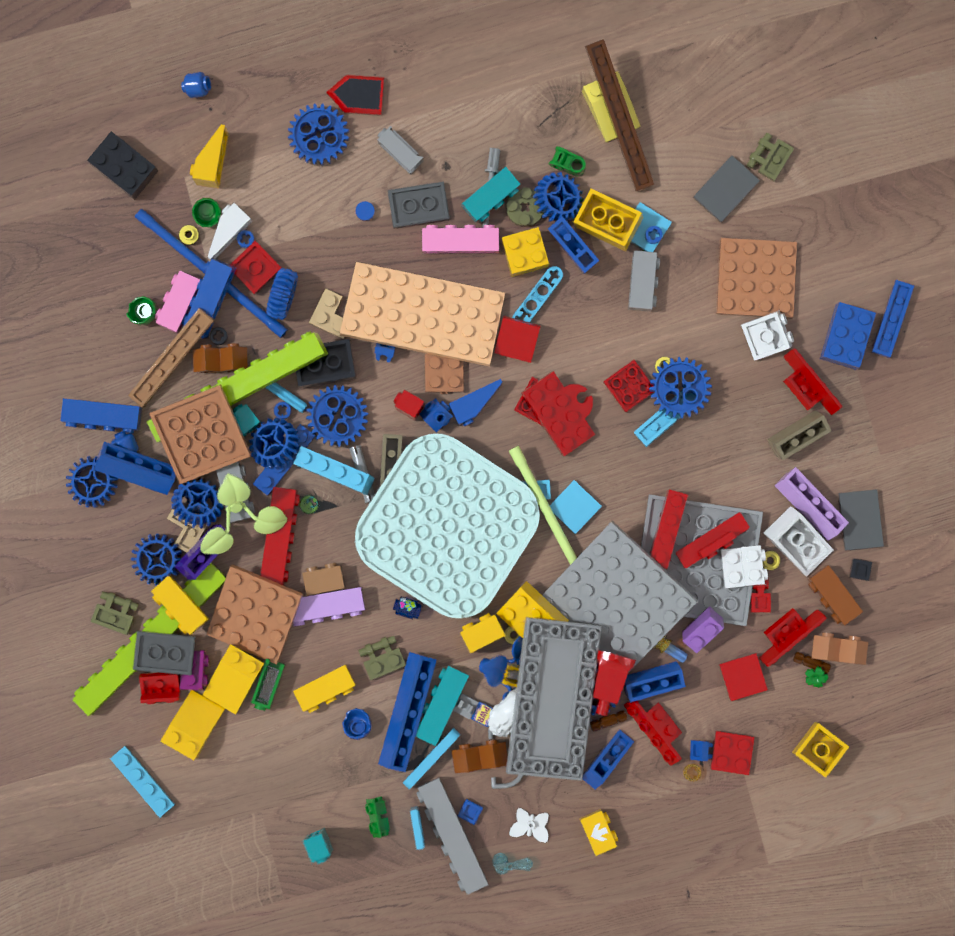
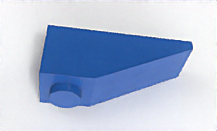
[548,216,599,274]
[449,379,502,427]
[582,729,634,790]

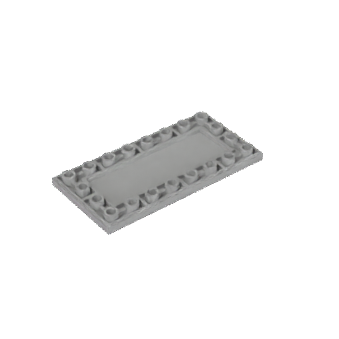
[506,617,602,781]

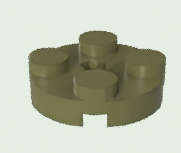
[506,187,543,227]

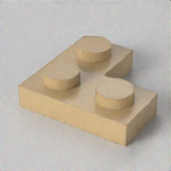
[309,288,345,340]
[167,506,208,552]

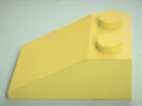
[582,71,640,142]

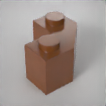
[193,343,248,373]
[451,739,508,773]

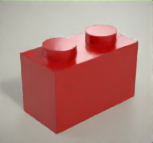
[393,389,425,421]

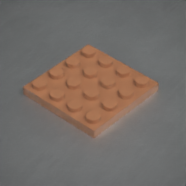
[716,238,797,319]
[149,384,251,484]
[206,564,303,664]

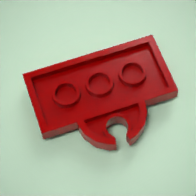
[521,371,595,456]

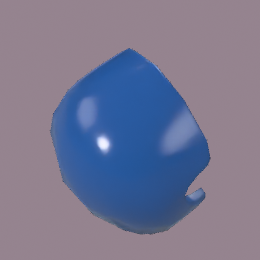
[342,708,372,740]

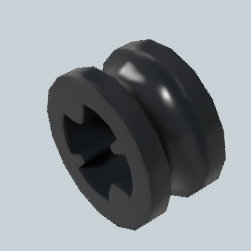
[210,327,228,345]

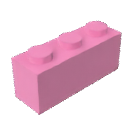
[155,271,200,334]

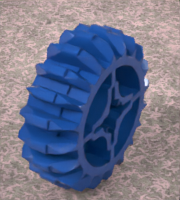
[533,172,584,222]
[266,268,298,320]
[248,417,300,469]
[66,456,118,508]
[171,478,224,529]
[131,533,183,586]

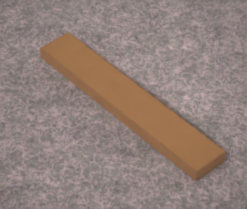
[128,308,215,408]

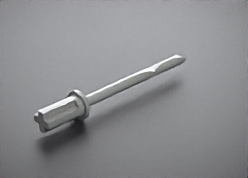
[483,148,500,225]

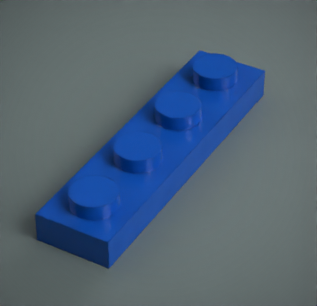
[871,280,914,358]
[253,424,316,496]

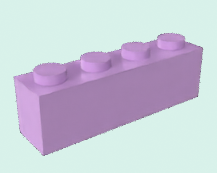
[775,467,849,541]
[293,587,365,626]

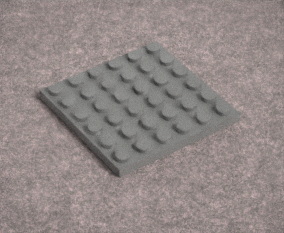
[641,494,763,626]
[542,521,698,673]

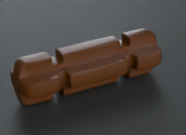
[793,652,831,674]
[590,711,627,731]

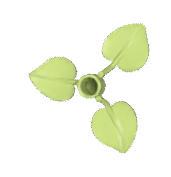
[200,474,287,554]

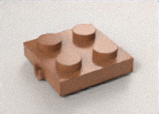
[424,354,464,394]

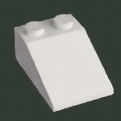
[764,506,833,577]

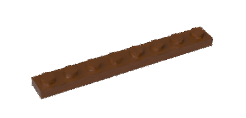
[585,39,654,191]

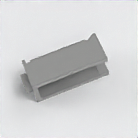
[377,126,423,175]

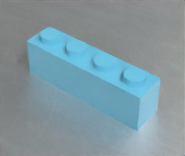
[293,446,375,495]

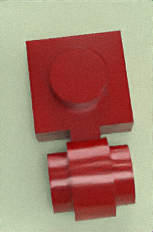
[751,580,771,612]

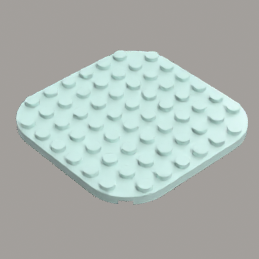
[355,434,540,618]

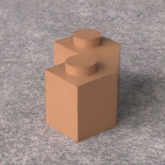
[812,632,868,665]

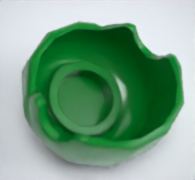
[192,198,221,227]
[126,296,157,326]

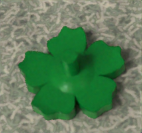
[805,666,829,688]

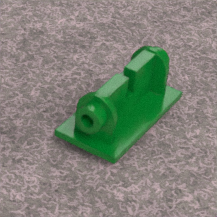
[365,796,390,838]

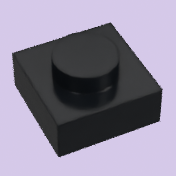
[849,558,872,581]

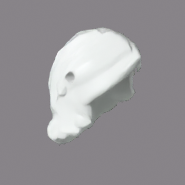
[488,687,517,737]

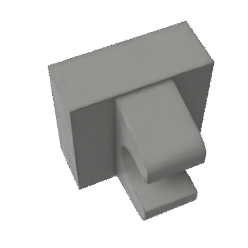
[453,693,479,719]

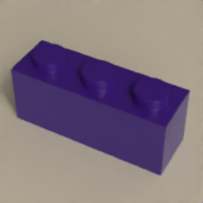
[175,524,229,580]

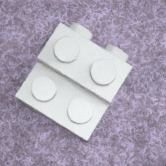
[741,311,794,361]
[720,545,768,588]

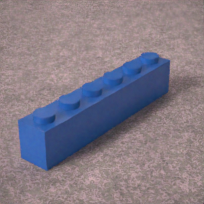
[378,652,437,772]

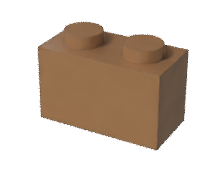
[302,563,346,596]

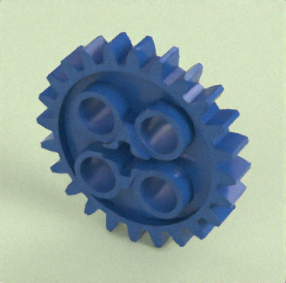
[288,103,350,166]
[649,357,712,419]
[306,385,368,448]

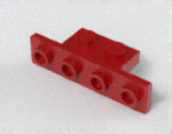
[783,348,843,415]
[675,512,750,568]
[759,608,827,667]
[624,701,682,766]

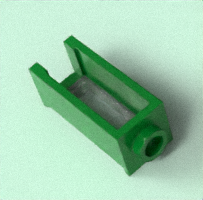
[251,659,286,711]

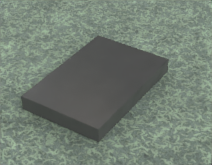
[693,155,760,223]
[388,181,450,228]
[838,489,884,550]
[133,631,196,675]

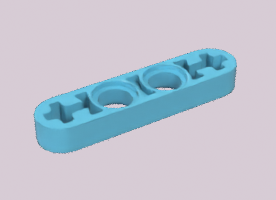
[512,266,563,323]
[403,728,461,790]

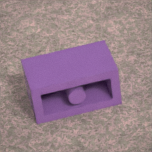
[682,606,724,653]

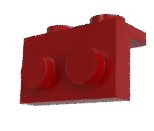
[139,672,181,704]

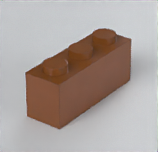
[808,565,863,626]

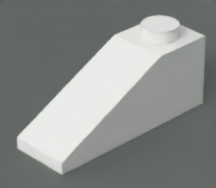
[208,203,252,261]

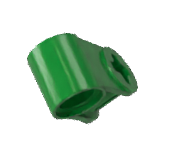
[548,146,586,177]

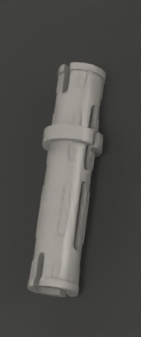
[349,445,375,504]

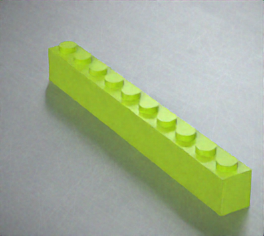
[147,331,328,442]
[72,563,226,716]

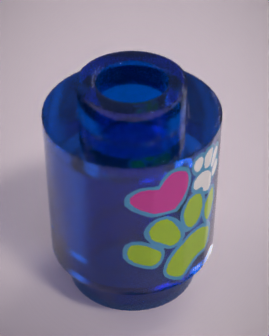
[393,596,422,620]

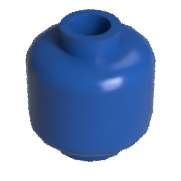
[181,72,211,98]
[110,431,139,453]

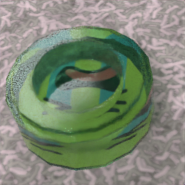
[299,495,319,514]

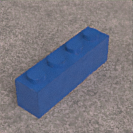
[182,259,237,339]
[60,398,142,434]
[94,442,176,495]

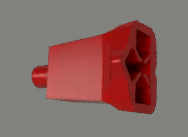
[593,650,636,716]

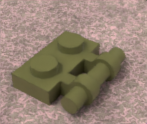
[747,133,794,182]
[91,591,139,635]
[358,635,406,680]

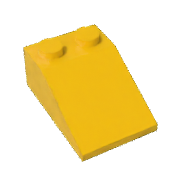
[190,125,229,189]
[203,644,264,714]
[160,690,225,760]

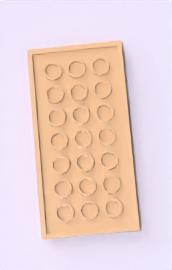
[340,262,505,367]

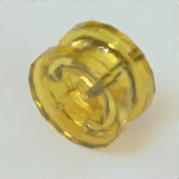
[654,635,672,654]
[683,764,701,781]

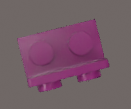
[180,650,209,691]

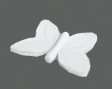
[509,808,549,843]

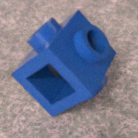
[419,398,453,432]

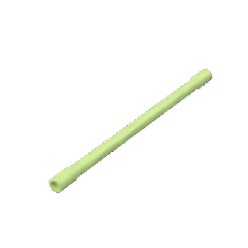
[509,446,577,565]

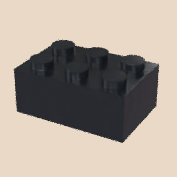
[87,131,158,200]
[296,339,357,389]

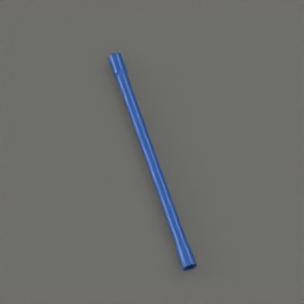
[135,209,288,338]

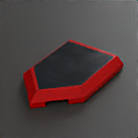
[326,75,384,115]

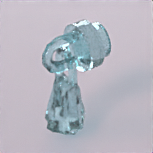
[492,853,533,874]

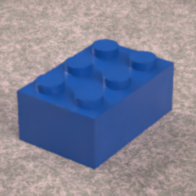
[820,302,876,370]

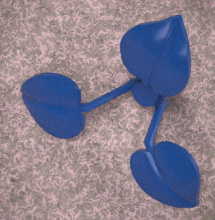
[479,636,523,700]

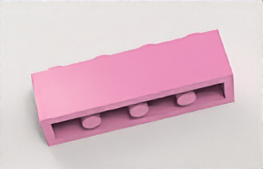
[422,225,499,254]

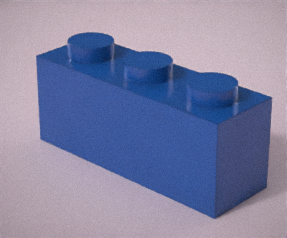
[623,661,686,702]

